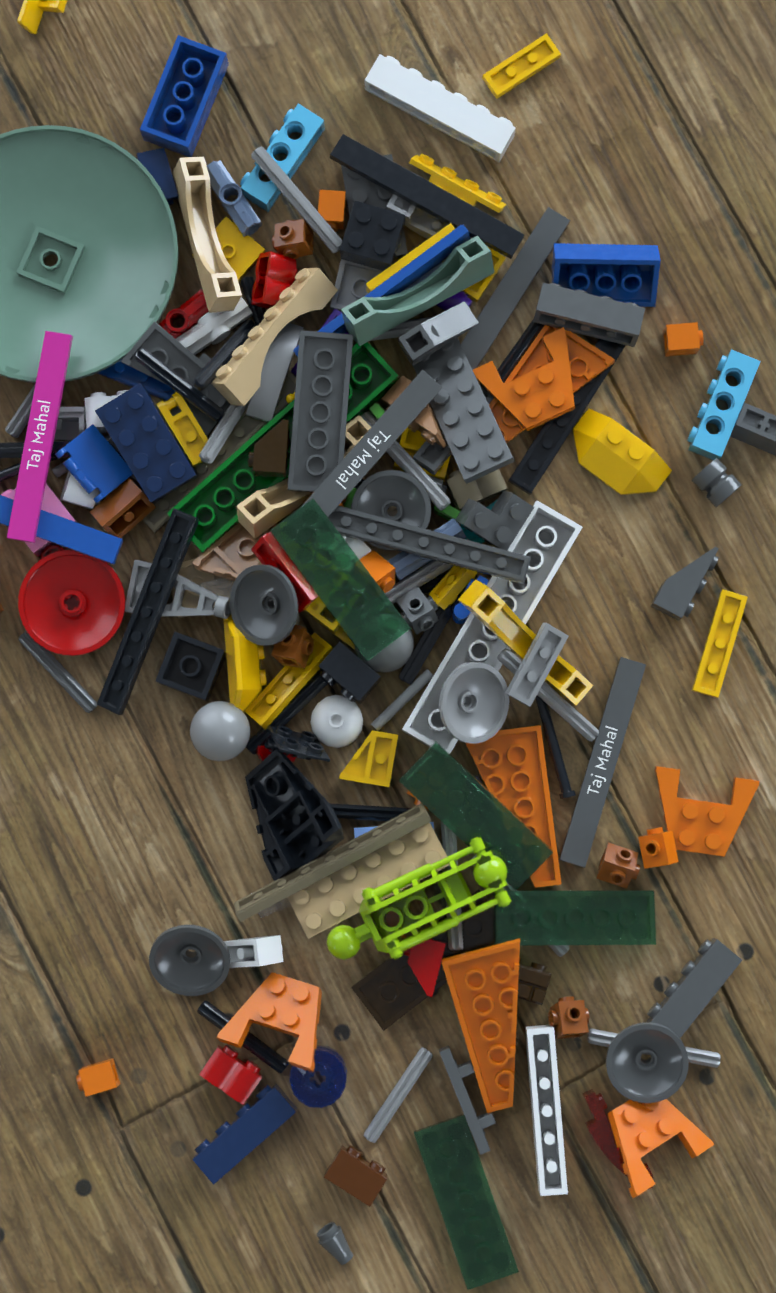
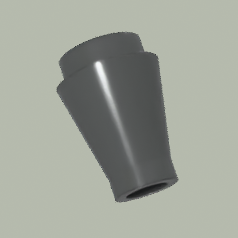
[317,1222,354,1265]

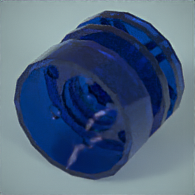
[289,1045,348,1108]

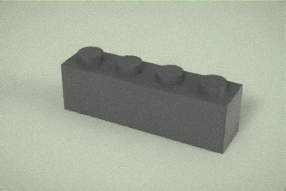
[533,283,645,347]
[647,938,742,1038]

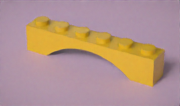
[458,579,593,706]

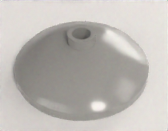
[439,662,509,744]

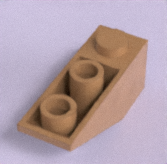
[382,375,446,448]

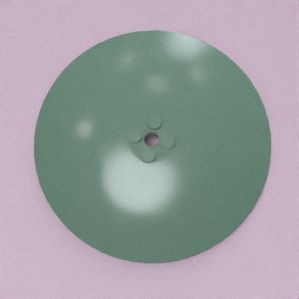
[0,125,179,383]

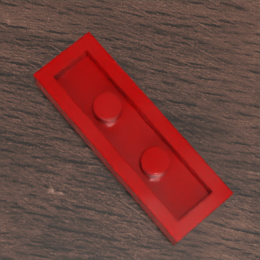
[251,532,318,613]

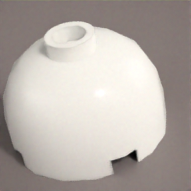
[310,695,363,748]

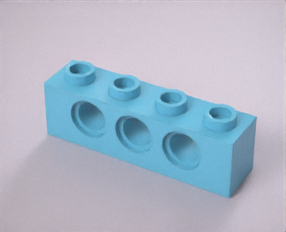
[240,103,325,212]
[687,349,761,460]

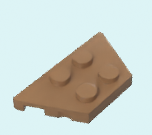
[192,523,286,581]

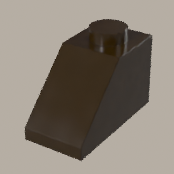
[248,420,290,478]

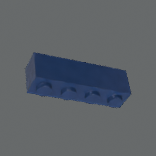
[192,1084,297,1185]

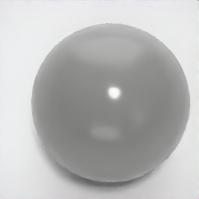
[354,613,414,672]
[190,701,250,761]

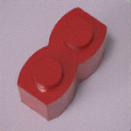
[252,251,298,309]
[199,1045,263,1105]

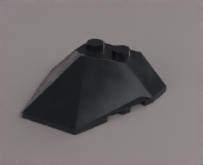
[245,749,344,881]

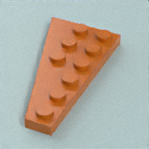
[489,325,615,443]
[442,938,520,1113]

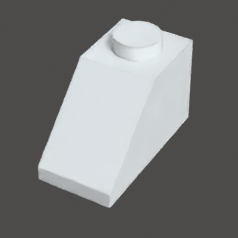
[224,935,284,968]

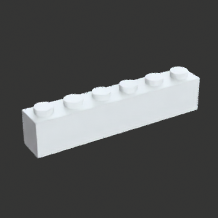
[365,54,516,162]
[525,1025,568,1196]

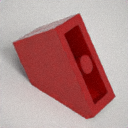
[404,939,446,997]

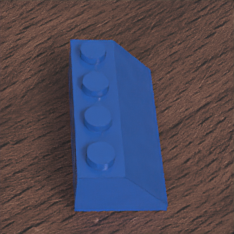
[552,243,661,307]

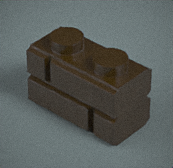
[518,958,551,1005]

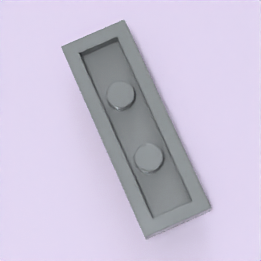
[505,622,569,707]

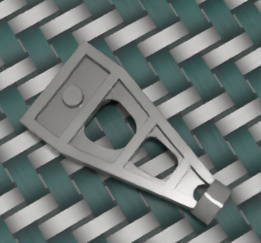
[125,560,231,619]

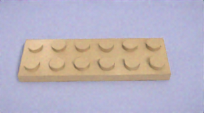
[287,822,450,939]

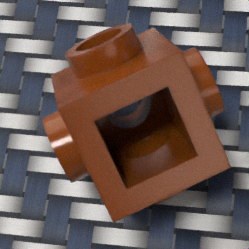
[272,219,314,259]
[271,625,314,669]
[596,842,640,889]
[548,997,589,1039]

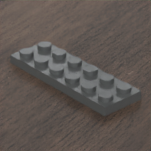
[288,330,353,493]
[413,337,515,484]

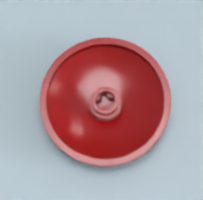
[18,550,126,656]

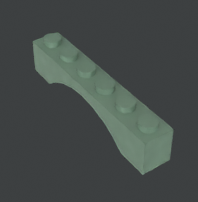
[341,236,495,346]

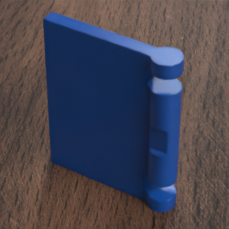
[55,424,133,503]

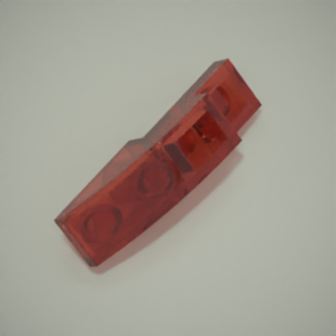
[582,1089,654,1189]

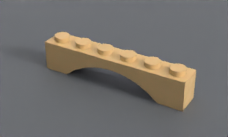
[172,157,242,313]
[211,268,338,406]
[236,415,371,539]

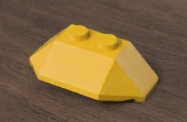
[573,408,672,495]
[223,615,267,713]

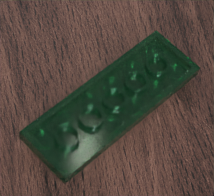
[270,498,411,661]
[399,741,553,890]
[494,891,656,946]
[413,1114,519,1290]

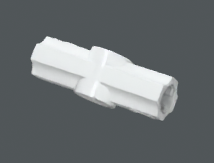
[176,297,253,355]

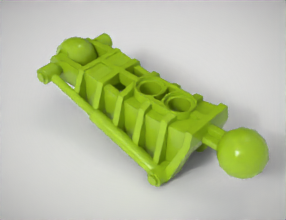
[327,837,511,960]

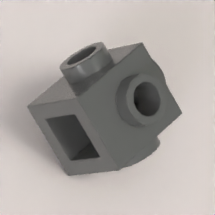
[396,586,439,634]

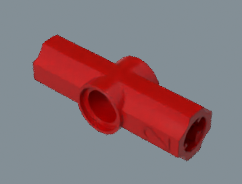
[159,289,209,339]

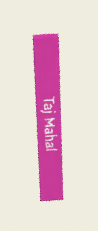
[7,331,73,543]

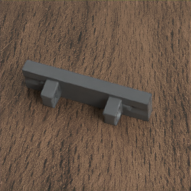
[439,1045,496,1155]

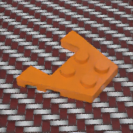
[473,327,575,431]
[655,766,759,857]
[217,972,322,1072]
[608,1099,714,1198]

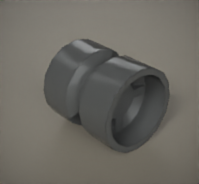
[692,457,742,507]

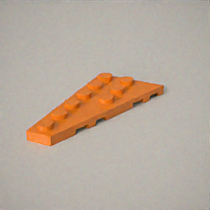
[465,725,562,888]

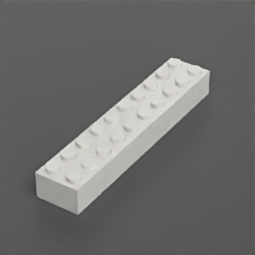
[402,501,582,758]

